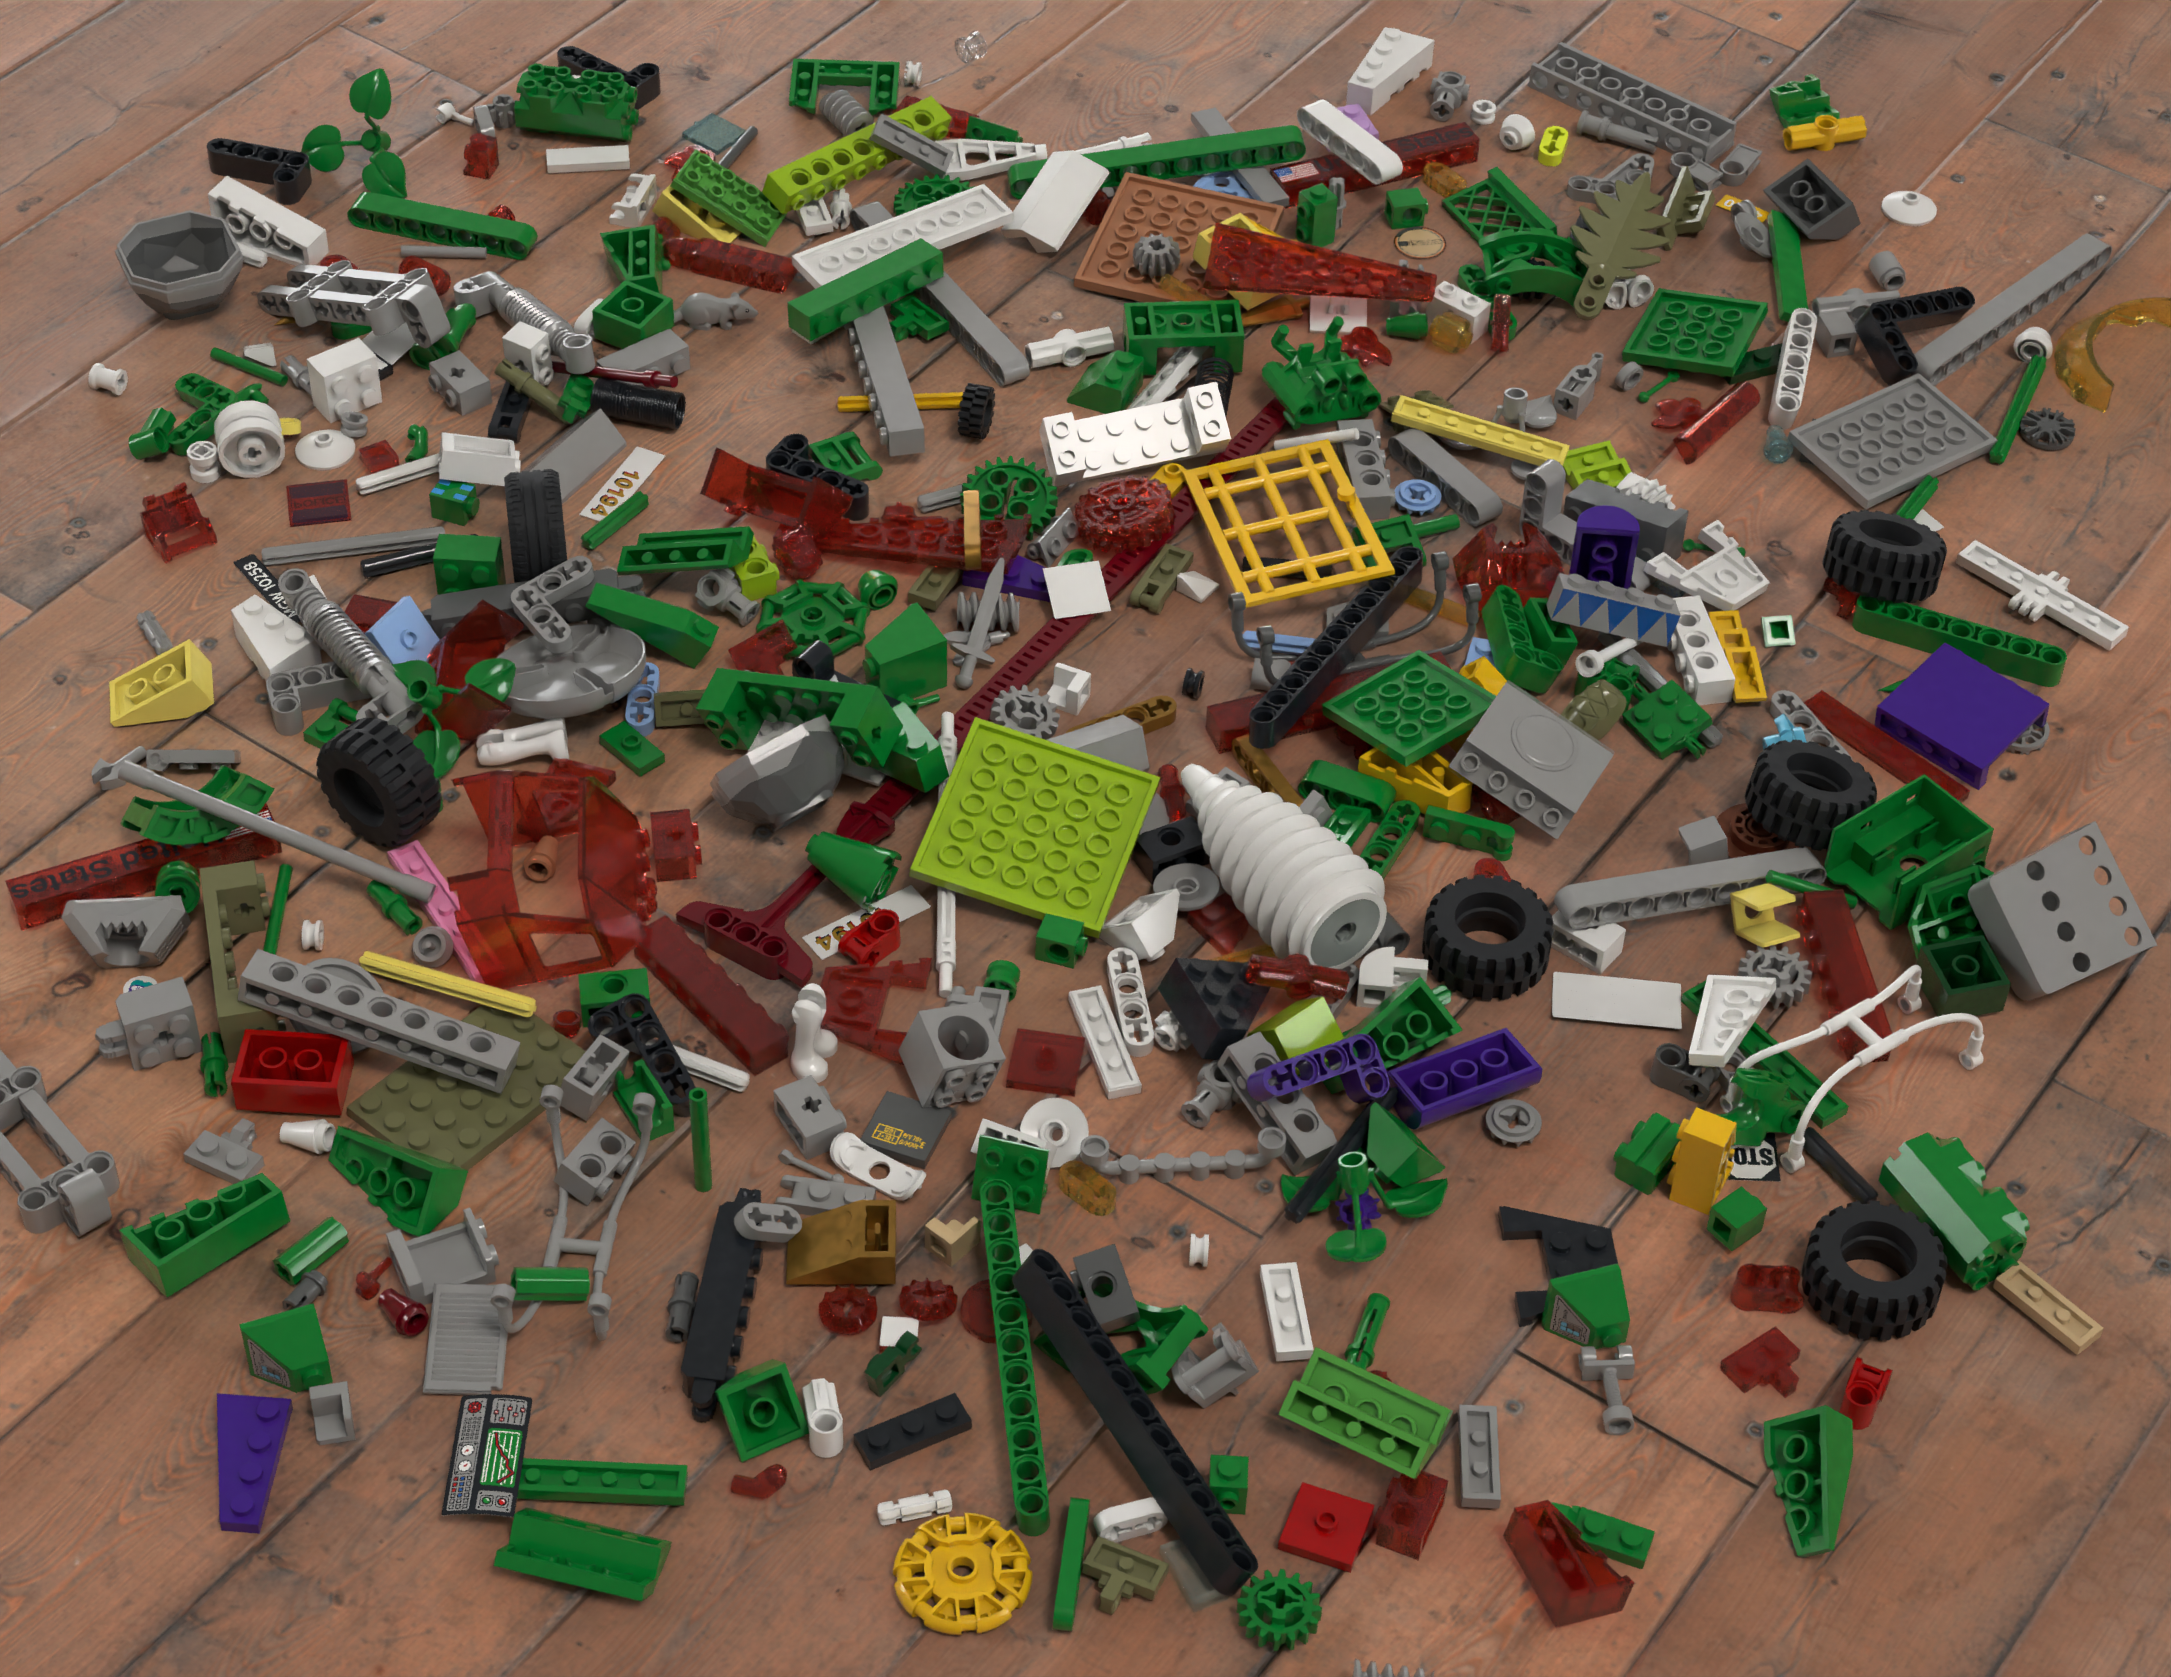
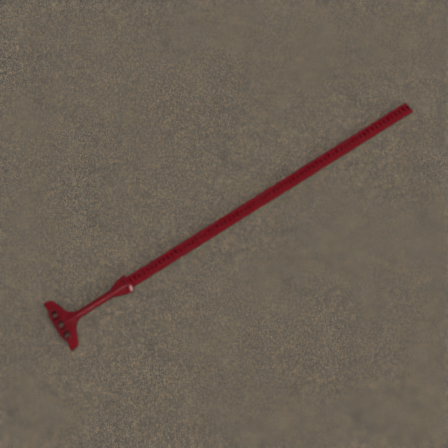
[676,348,1354,988]

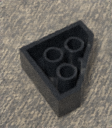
[1158,958,1271,1060]

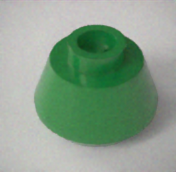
[858,570,898,610]

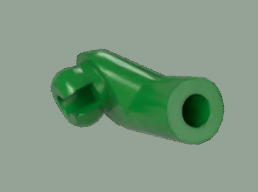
[405,424,428,463]

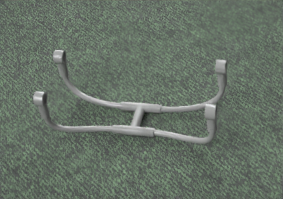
[490,1085,656,1341]

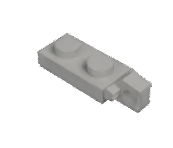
[146,749,241,771]

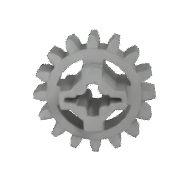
[989,685,1060,740]
[1737,945,1812,1009]

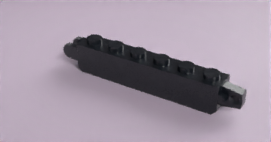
[681,1188,767,1423]

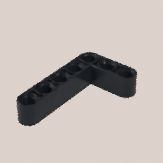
[1854,287,1975,386]

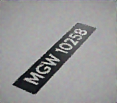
[233,554,300,623]

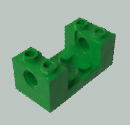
[1122,300,1245,376]

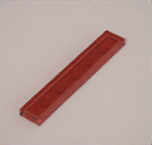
[1804,690,1970,803]

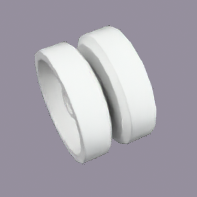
[214,401,285,478]

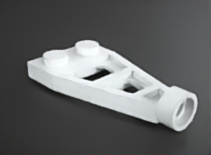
[935,139,1047,181]

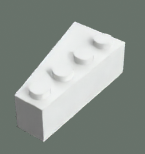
[208,176,329,266]

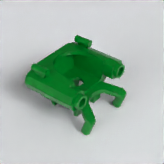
[1261,316,1381,430]

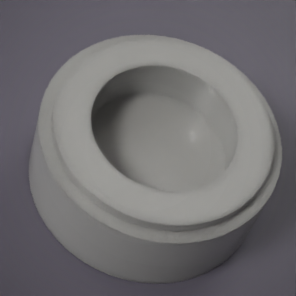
[1615,362,1643,391]

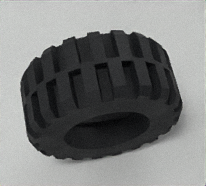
[1822,510,1947,603]
[316,718,442,847]
[1745,740,1877,851]
[1422,875,1554,1001]
[1801,1200,1947,1341]

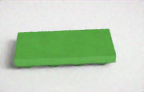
[670,149,788,247]

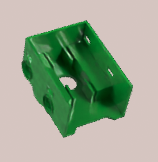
[1824,774,1994,930]

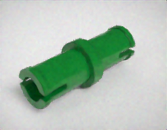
[366,880,423,935]
[200,1032,229,1097]

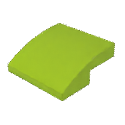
[1563,440,1632,490]

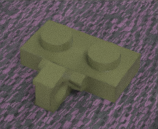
[1082,1536,1169,1615]

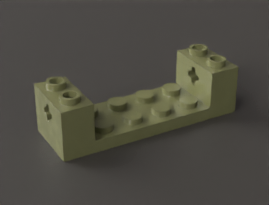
[200,860,287,1063]

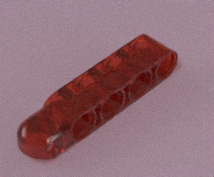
[662,236,798,293]

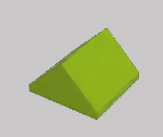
[1247,996,1344,1076]

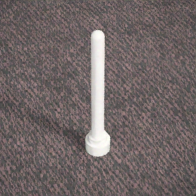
[1575,638,1643,677]

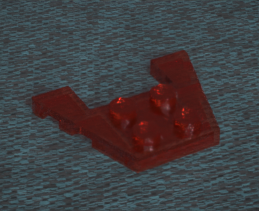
[820,958,932,1065]

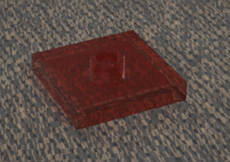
[1006,1028,1086,1097]

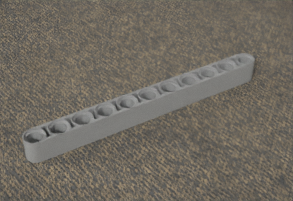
[850,201,1030,386]
[1911,233,2112,386]

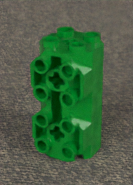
[514,63,639,142]
[1878,1132,2030,1291]

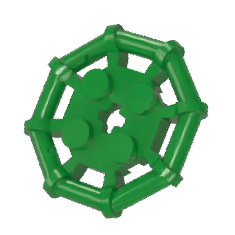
[756,579,870,660]

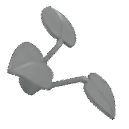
[1437,388,1557,480]

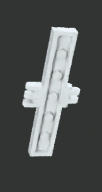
[1956,540,2129,651]

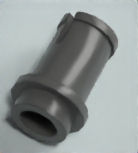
[282,1270,328,1310]

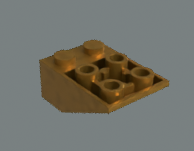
[786,1200,897,1284]

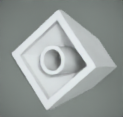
[1099,888,1180,962]

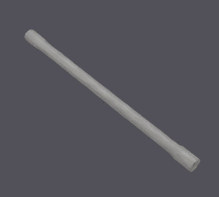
[118,760,436,904]

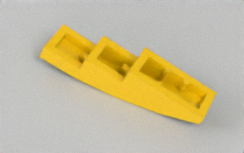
[1708,610,1767,703]

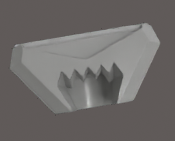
[62,895,191,969]

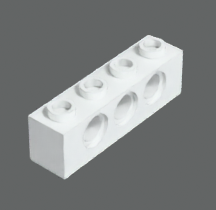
[1667,595,1735,705]

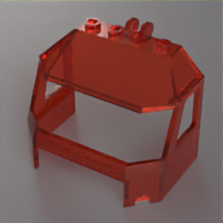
[447,769,658,989]

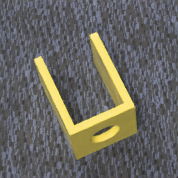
[1730,883,1800,948]

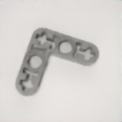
[511,556,594,654]

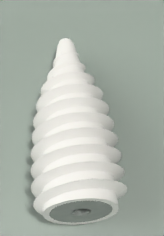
[1181,764,1387,974]

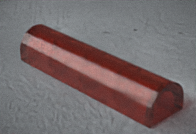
[1673,381,1760,465]

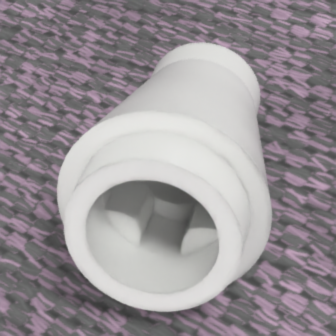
[280,1119,336,1154]

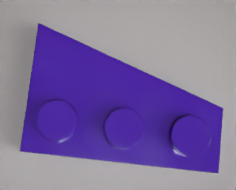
[962,538,1051,602]

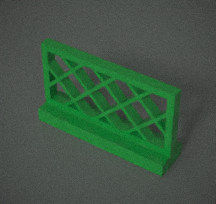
[1442,167,1557,243]

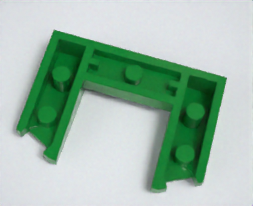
[789,59,900,115]

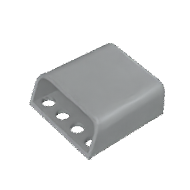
[1968,821,2157,1001]

